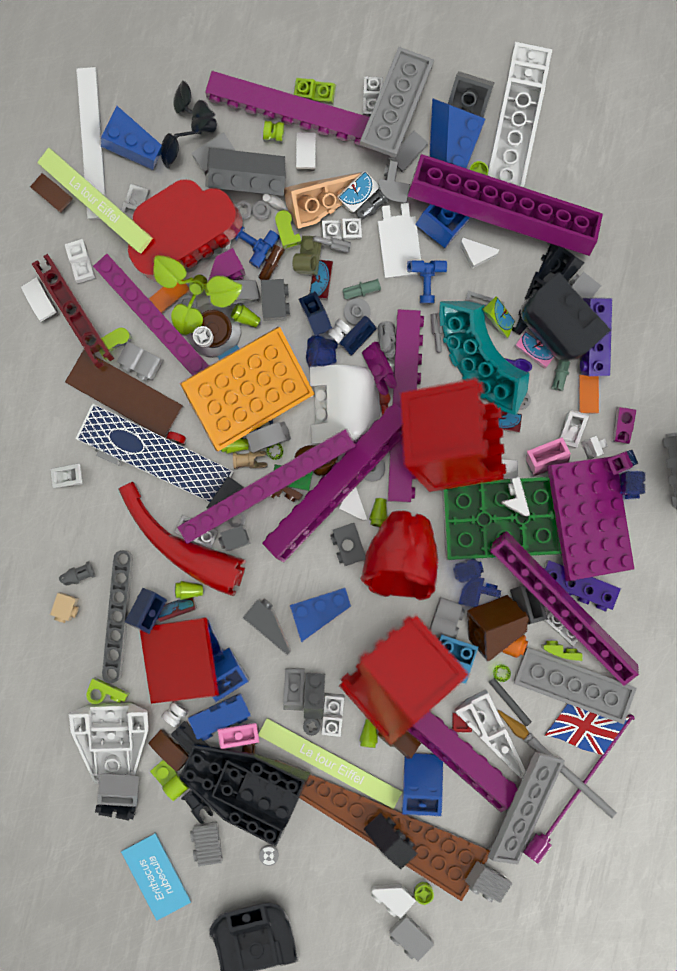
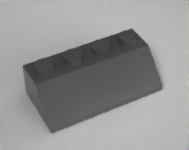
[205,148,286,196]

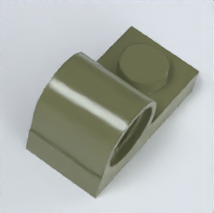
[292,235,322,276]

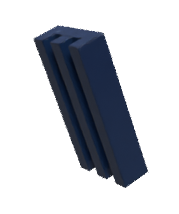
[339,315,377,356]

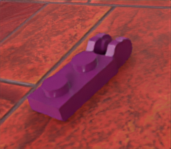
[362,341,397,396]

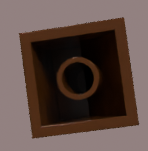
[467,595,529,662]

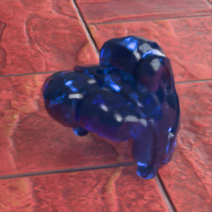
[306,335,338,368]

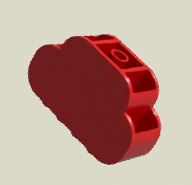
[128,179,243,282]

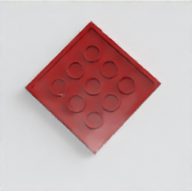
[140,617,219,704]

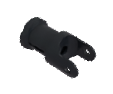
[181,790,213,824]

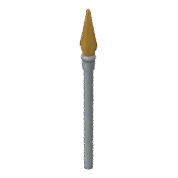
[498,710,617,818]

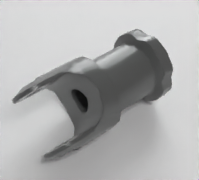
[357,189,389,220]
[59,561,96,586]

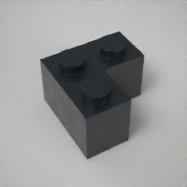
[364,813,418,870]

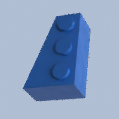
[101,106,162,170]

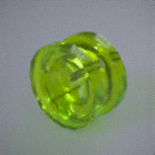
[266,444,284,460]
[493,664,511,682]

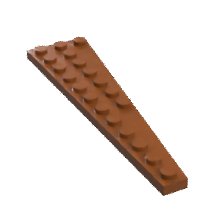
[275,759,491,901]

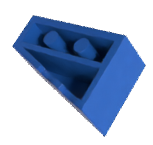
[290,588,351,642]
[188,693,251,741]

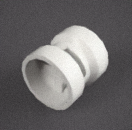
[326,319,352,345]
[193,326,214,348]
[161,701,188,728]

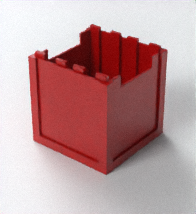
[400,378,507,492]
[339,615,469,745]

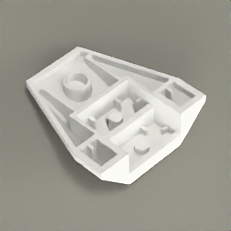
[69,703,149,784]

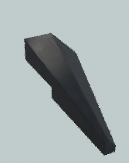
[512,243,585,335]

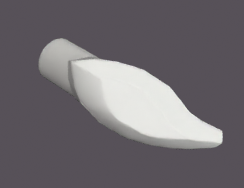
[263,194,289,212]

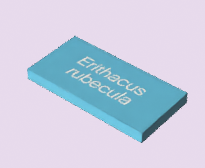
[121,833,191,921]

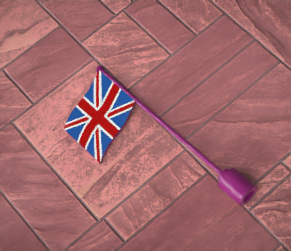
[523,704,635,864]

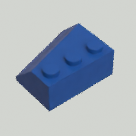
[430,98,486,169]

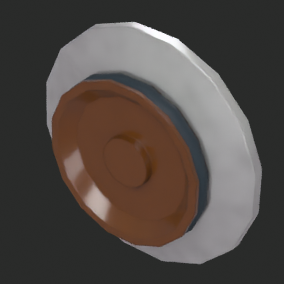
[187,303,241,357]

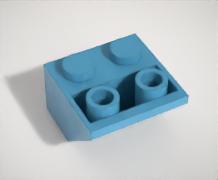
[439,634,478,684]

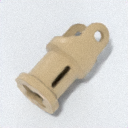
[233,451,267,469]

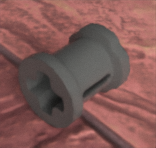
[303,719,321,736]

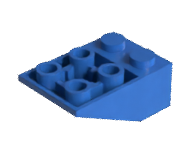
[402,753,443,816]

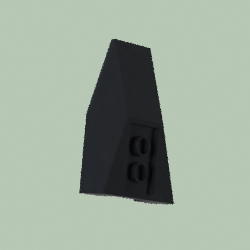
[179,744,311,847]

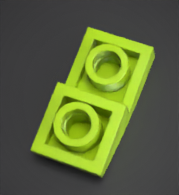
[294,78,336,104]
[541,641,583,661]

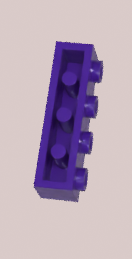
[580,297,612,376]
[544,560,621,612]

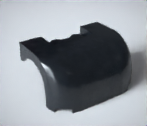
[521,272,611,362]
[209,903,299,971]

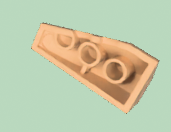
[284,172,361,229]

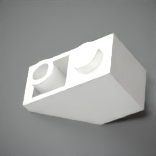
[371,884,416,918]

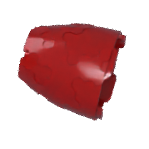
[361,511,438,600]

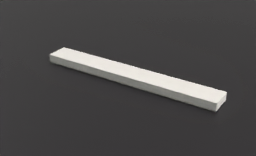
[77,67,106,220]

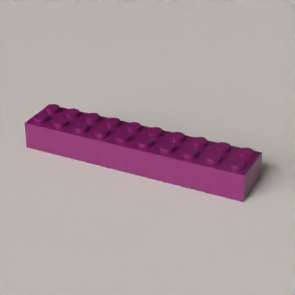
[407,154,603,256]

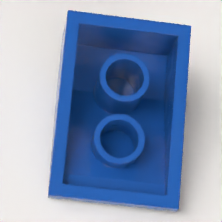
[415,204,471,248]

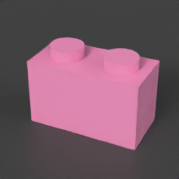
[526,437,571,476]

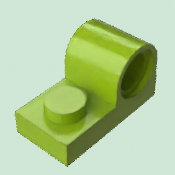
[86,677,130,704]
[150,760,189,801]

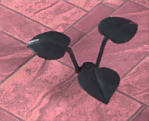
[161,81,217,169]

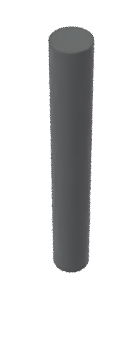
[489,678,532,727]

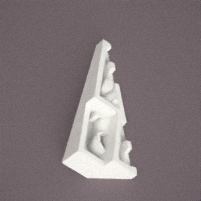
[455,690,526,780]

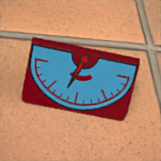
[309,260,333,301]
[499,411,522,433]
[158,597,197,622]

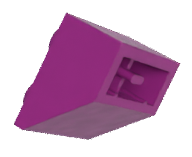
[207,248,246,283]

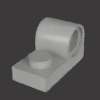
[283,669,305,711]

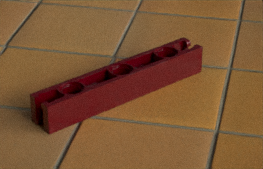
[32,254,115,369]

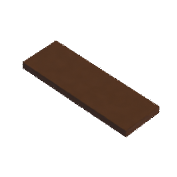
[65,349,183,438]

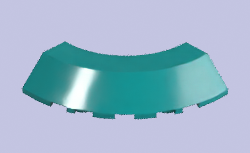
[439,301,530,415]

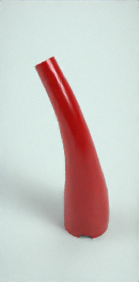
[118,482,246,596]

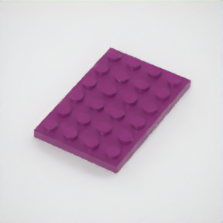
[547,456,635,581]

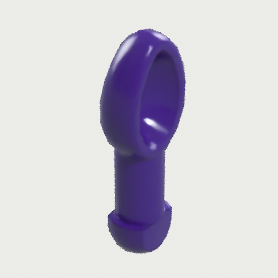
[505,358,532,372]

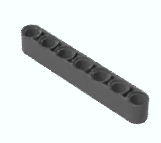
[102,550,133,683]

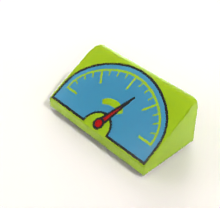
[482,296,515,338]

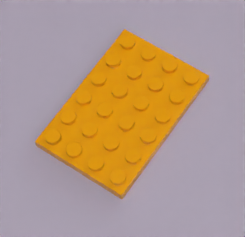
[179,327,315,451]

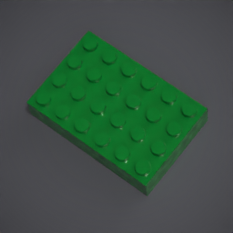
[442,477,562,560]

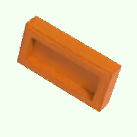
[149,279,190,313]
[579,375,599,414]

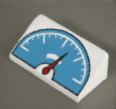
[337,171,380,212]

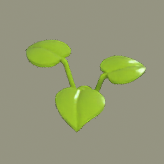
[154,256,242,335]

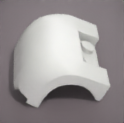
[310,365,380,444]

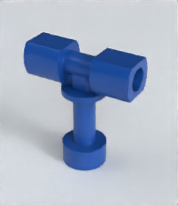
[234,226,280,269]
[407,261,447,303]

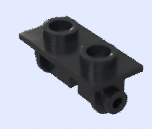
[206,476,244,509]
[171,721,210,754]
[95,804,136,821]

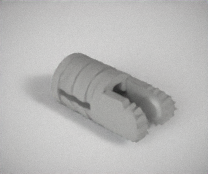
[378,321,396,359]

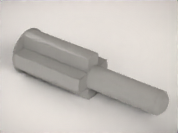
[313,236,351,253]
[431,313,443,353]

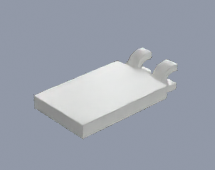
[378,203,421,279]

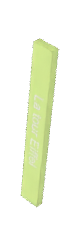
[37,147,153,253]
[258,718,402,809]

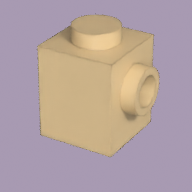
[50,592,79,623]

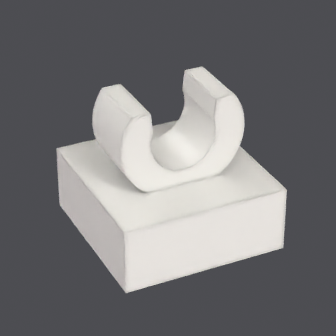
[582,436,608,459]

